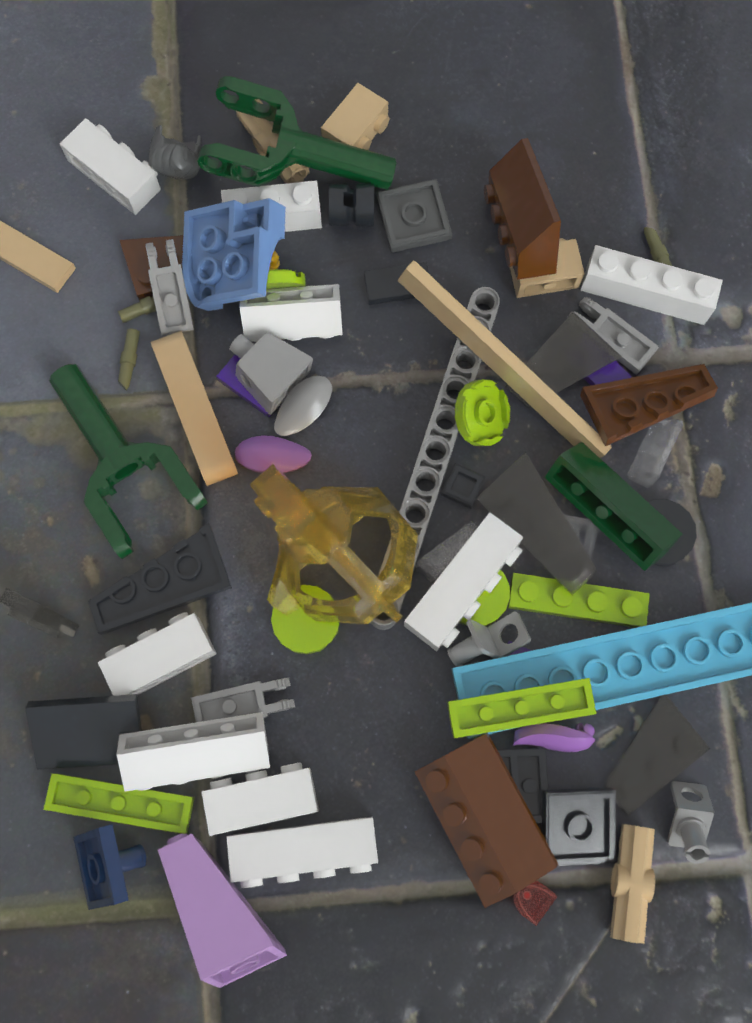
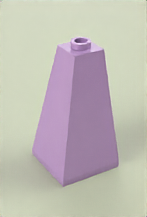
[158,834,287,988]

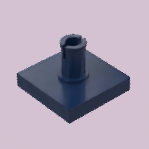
[73,824,146,910]

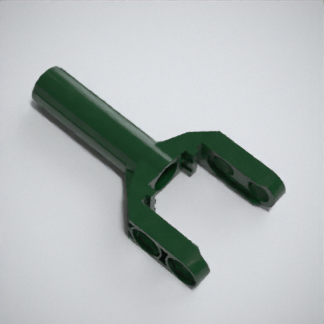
[197,76,396,190]
[49,364,208,559]

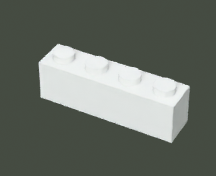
[580,245,723,325]
[404,513,523,651]
[117,712,270,791]
[227,816,378,888]

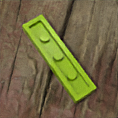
[508,573,650,628]
[447,678,597,738]
[43,773,195,834]

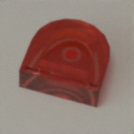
[513,881,557,926]

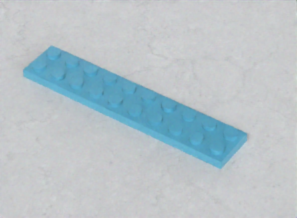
[451,603,752,739]

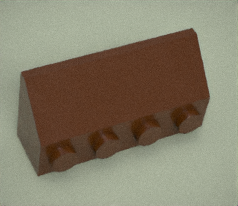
[484,138,561,280]
[415,733,559,908]

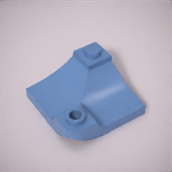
[182,198,286,311]

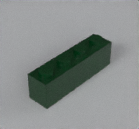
[544,442,683,571]

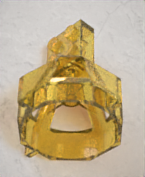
[249,464,418,624]

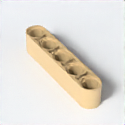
[150,331,238,486]

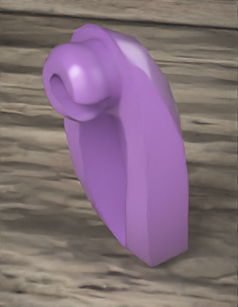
[235,436,312,474]
[513,723,596,752]

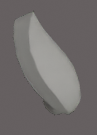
[274,375,332,436]

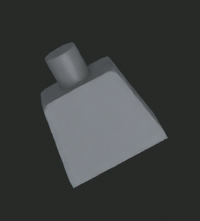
[229,333,313,415]

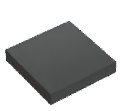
[376,179,452,253]

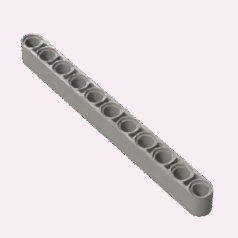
[368,287,500,630]

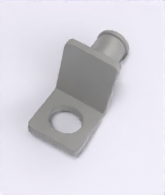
[447,612,531,667]
[667,781,714,864]

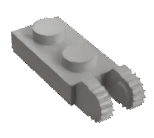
[145,239,194,336]
[567,297,659,375]
[191,678,295,722]

